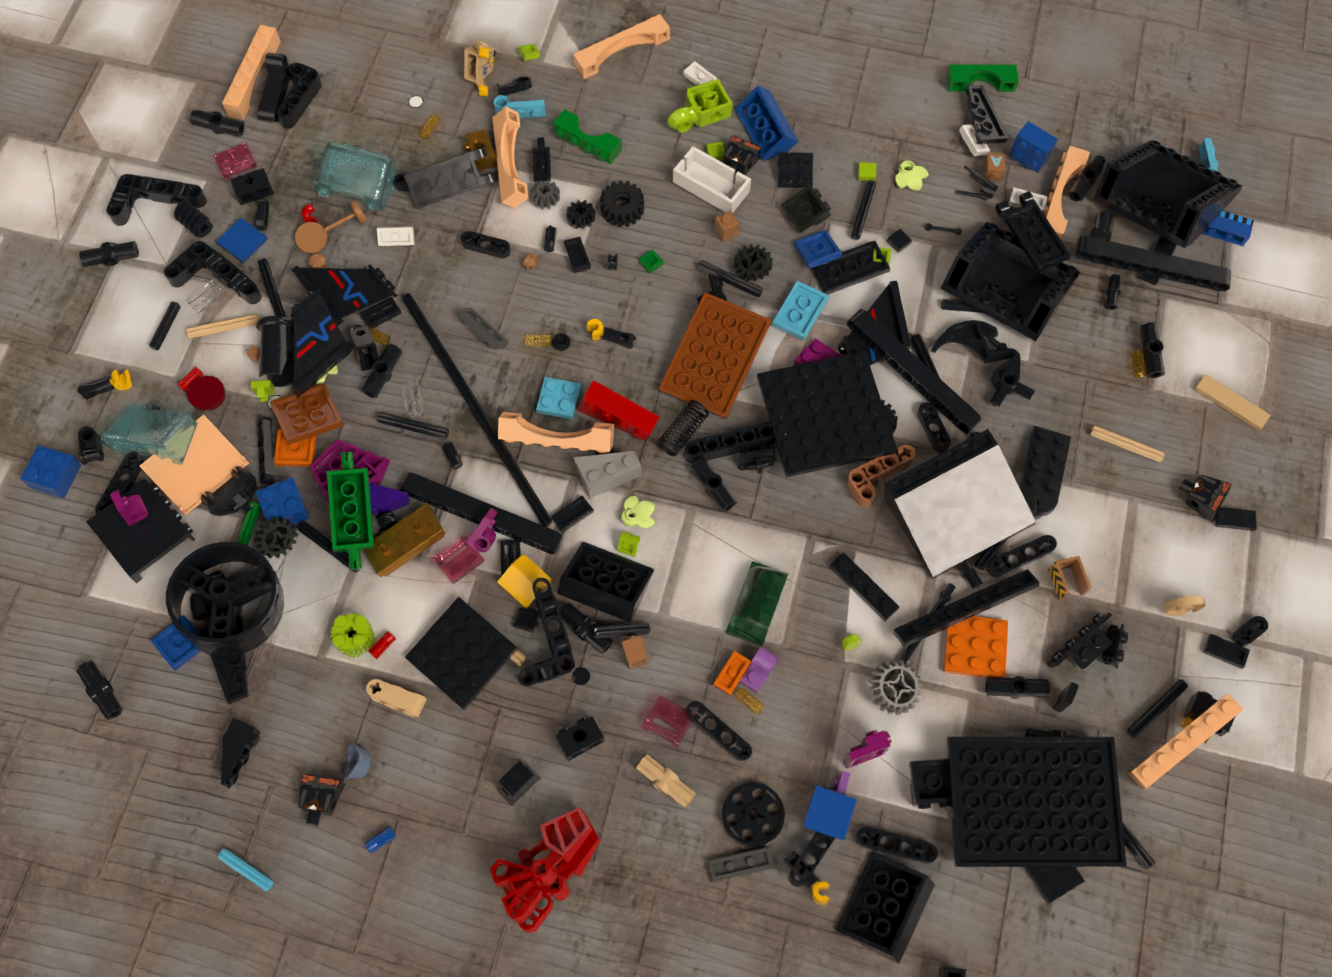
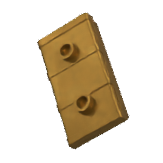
[364,502,446,577]

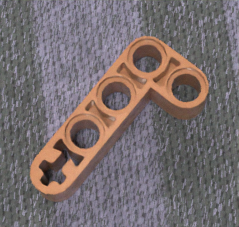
[846,445,915,507]

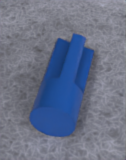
[364,826,396,854]

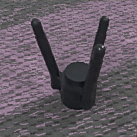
[956,165,998,200]

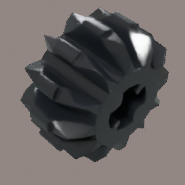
[566,199,596,230]

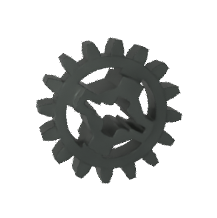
[734,244,773,281]
[254,516,298,559]

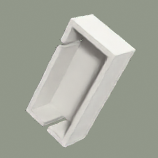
[673,146,751,213]

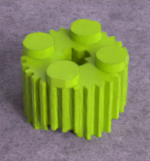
[330,613,375,658]

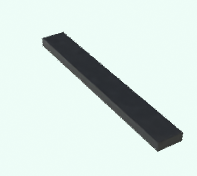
[893,569,1040,647]

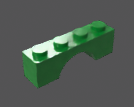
[946,64,1019,92]
[553,109,622,165]

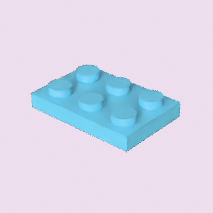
[772,281,829,341]

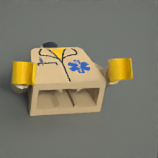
[464,40,496,96]

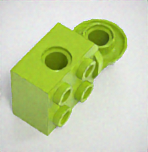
[667,79,733,133]

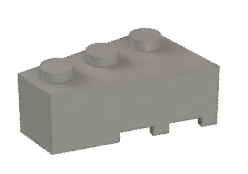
[573,451,642,498]

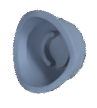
[343,743,372,780]

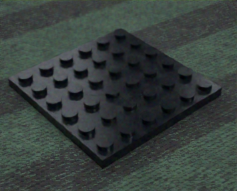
[757,351,898,477]

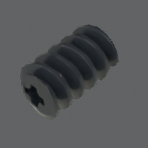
[174,200,213,238]

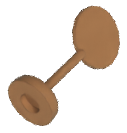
[295,200,368,254]

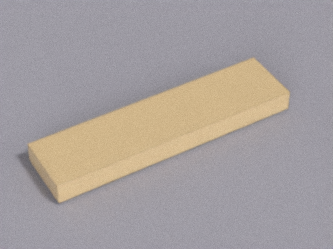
[1194,374,1271,431]

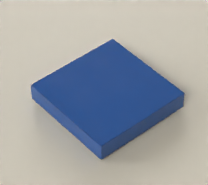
[216,218,268,263]
[794,230,842,269]
[151,615,202,671]
[803,785,857,841]

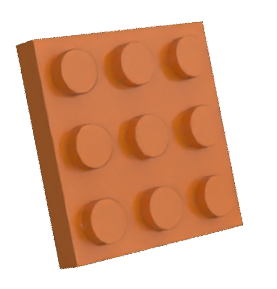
[943,616,1008,678]

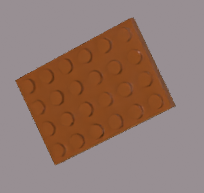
[659,292,772,420]

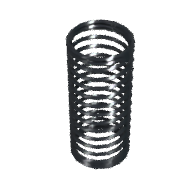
[657,400,709,456]

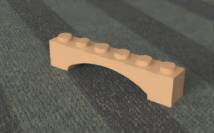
[573,14,670,79]
[222,25,281,120]
[492,106,528,208]
[1043,146,1090,239]
[498,412,614,453]
[1128,694,1243,790]

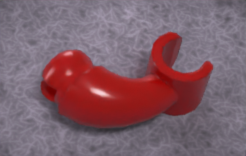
[301,204,319,224]

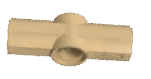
[636,754,696,808]

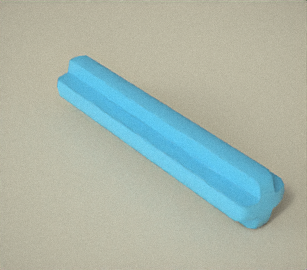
[218,848,274,891]

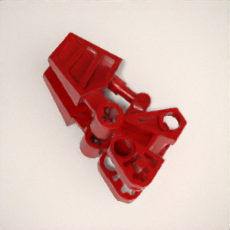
[490,807,601,933]

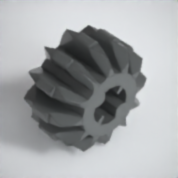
[531,180,560,210]

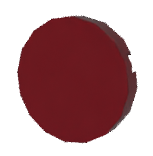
[187,376,226,411]

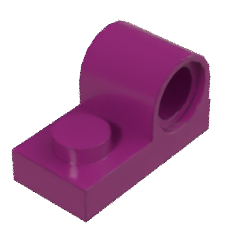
[110,491,148,526]
[466,508,497,553]

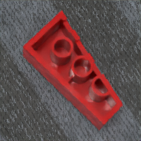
[577,380,659,441]

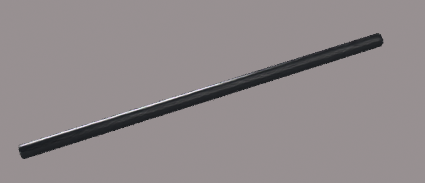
[402,293,552,527]

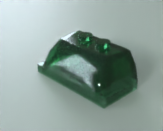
[725,561,789,647]

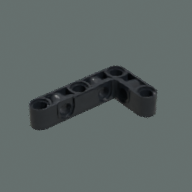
[106,174,207,226]
[164,241,262,304]
[518,578,575,686]

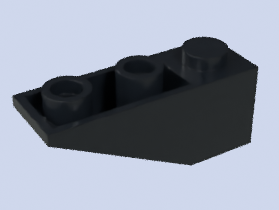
[221,718,261,789]

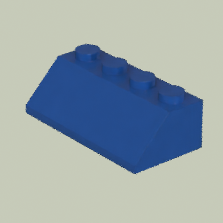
[735,86,799,161]

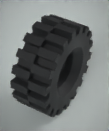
[600,180,644,227]

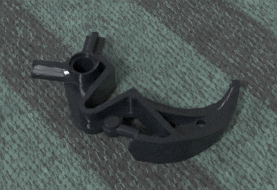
[931,320,1035,407]

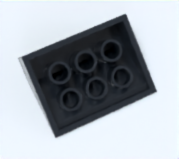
[557,542,655,622]
[835,852,935,964]

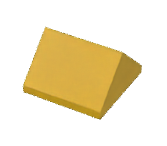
[497,554,553,609]

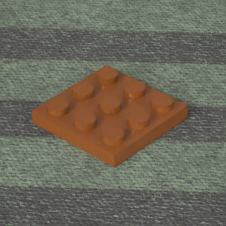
[270,383,343,445]

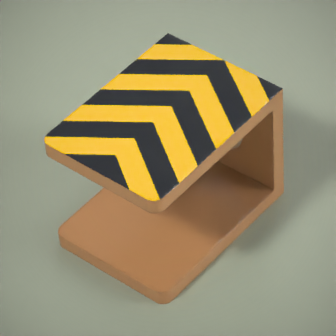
[1048,556,1091,601]

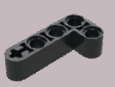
[257,53,291,122]
[277,62,322,129]

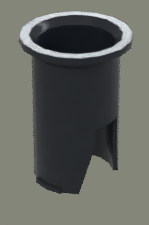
[256,316,293,387]

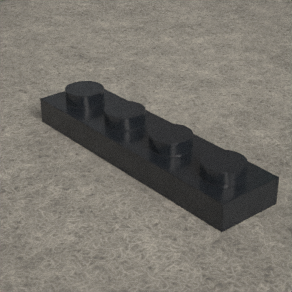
[829,552,900,622]

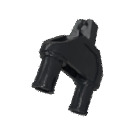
[201,466,257,516]

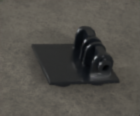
[777,152,813,188]

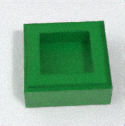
[639,249,663,274]

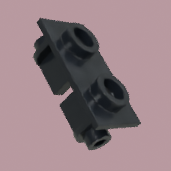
[1101,624,1128,669]

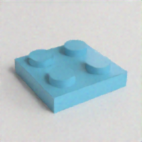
[536,377,581,419]

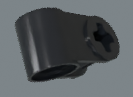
[78,426,104,465]

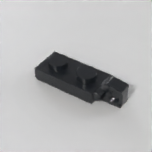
[533,137,551,182]

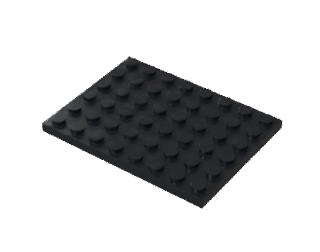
[947,737,1127,867]

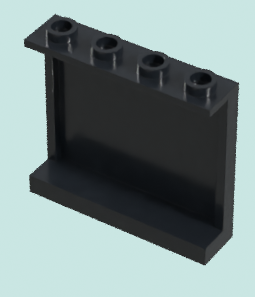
[86,479,195,584]

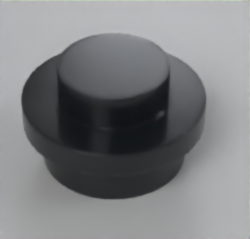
[552,333,571,351]

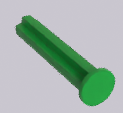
[237,501,262,545]

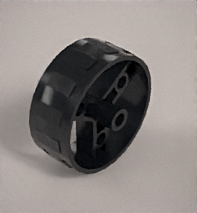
[166,542,284,657]

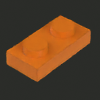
[713,651,752,696]

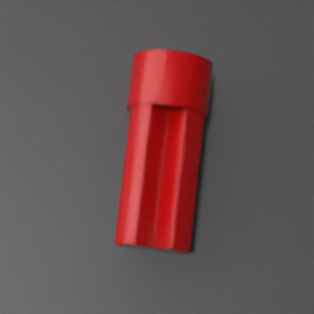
[176,366,203,392]
[368,631,396,660]

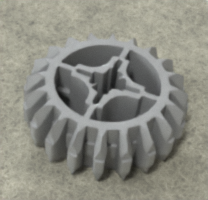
[868,659,923,715]

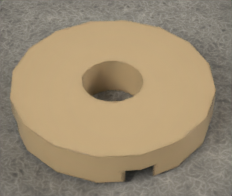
[1163,596,1206,616]

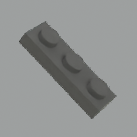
[458,308,509,349]

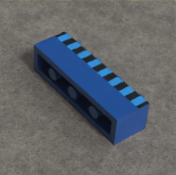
[1202,211,1254,246]

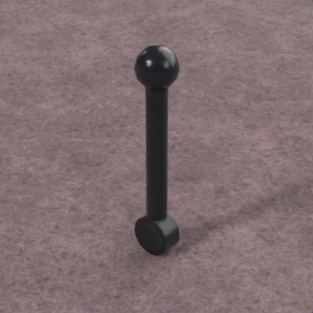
[925,223,962,235]

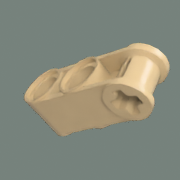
[366,679,427,718]

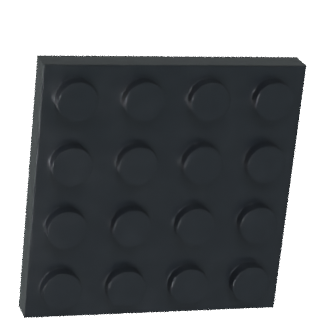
[405,597,518,710]

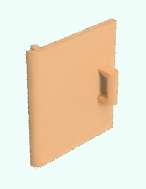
[140,414,249,516]

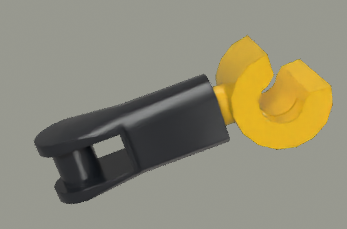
[587,319,636,349]
[77,369,132,399]
[784,851,830,905]

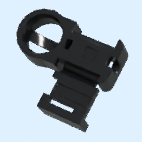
[496,76,532,96]

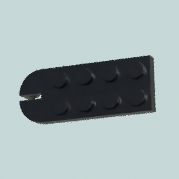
[1020,426,1071,520]

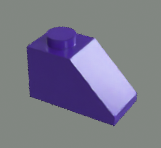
[370,483,410,516]

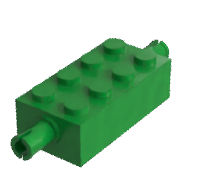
[327,452,375,570]

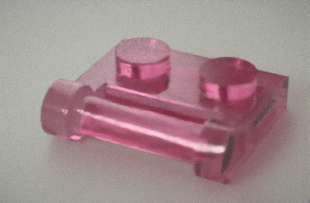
[213,142,257,180]
[432,535,485,584]
[642,695,695,748]

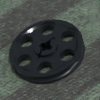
[722,782,785,848]

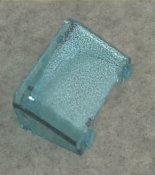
[316,141,397,211]
[100,404,198,465]

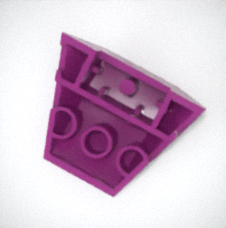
[310,439,390,504]

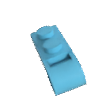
[494,95,546,119]
[1198,138,1218,171]

